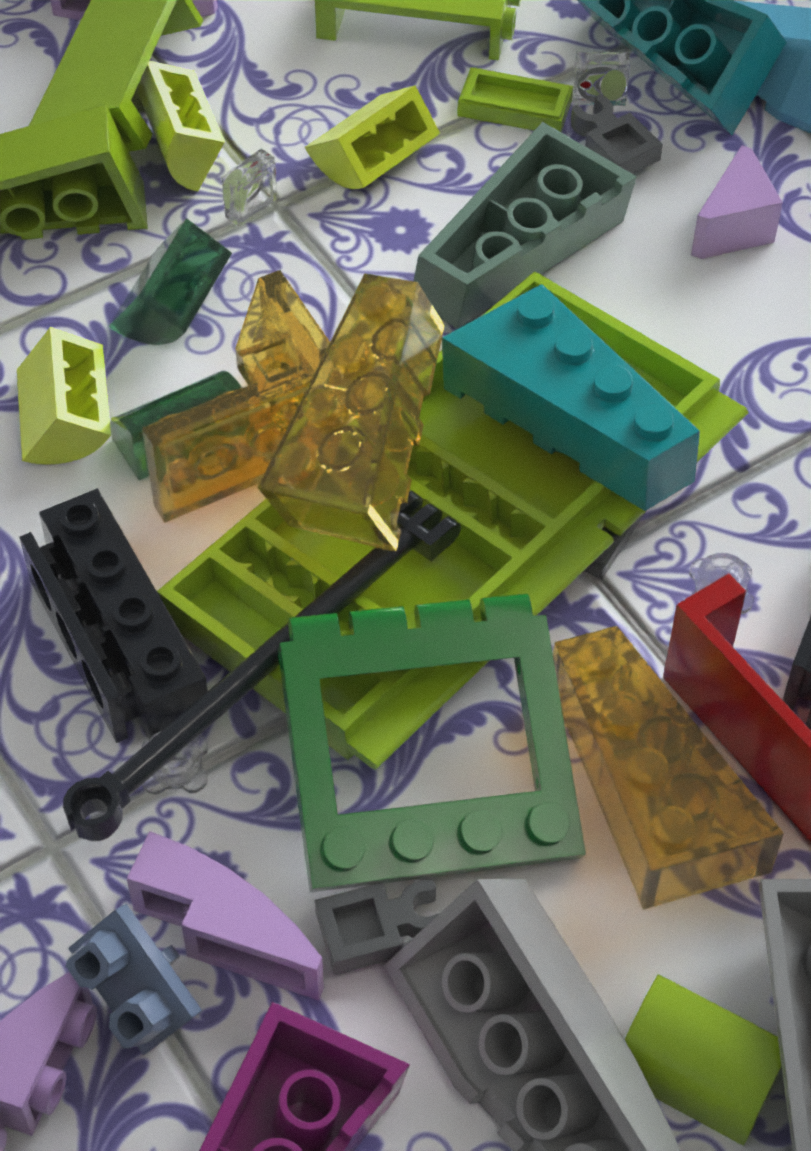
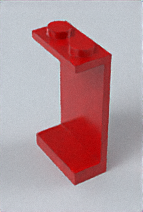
[663,573,811,842]

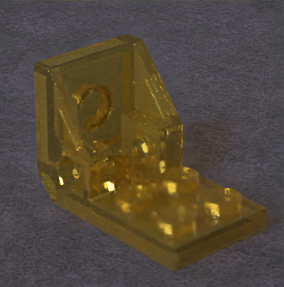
[142,270,338,523]

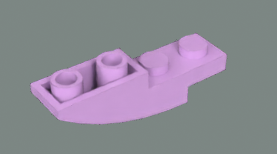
[0,972,97,1151]

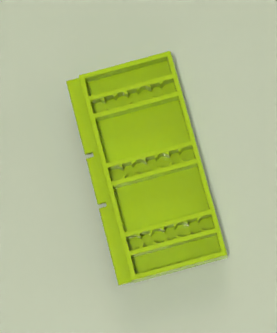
[157,272,748,770]

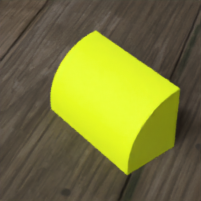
[138,61,225,192]
[304,85,440,189]
[17,327,111,465]

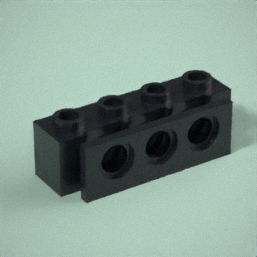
[19,488,208,743]

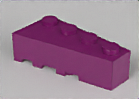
[199,1002,410,1151]

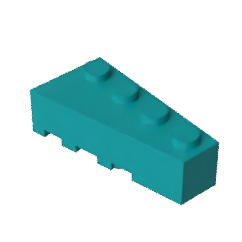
[577,0,787,135]
[442,284,700,511]

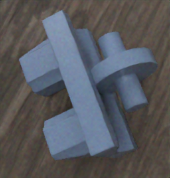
[66,904,203,1056]

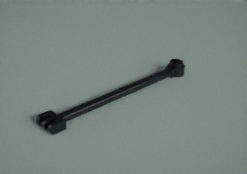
[63,491,461,842]

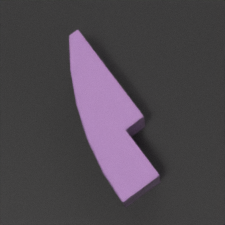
[127,831,324,1000]

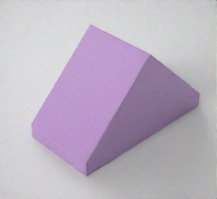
[691,145,783,259]

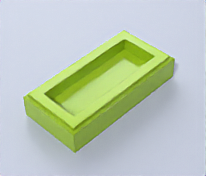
[457,67,573,133]

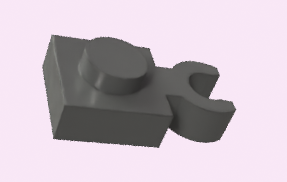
[571,94,663,174]
[315,880,440,975]

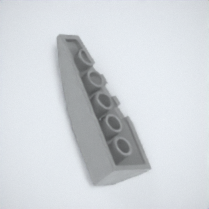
[383,879,681,1151]

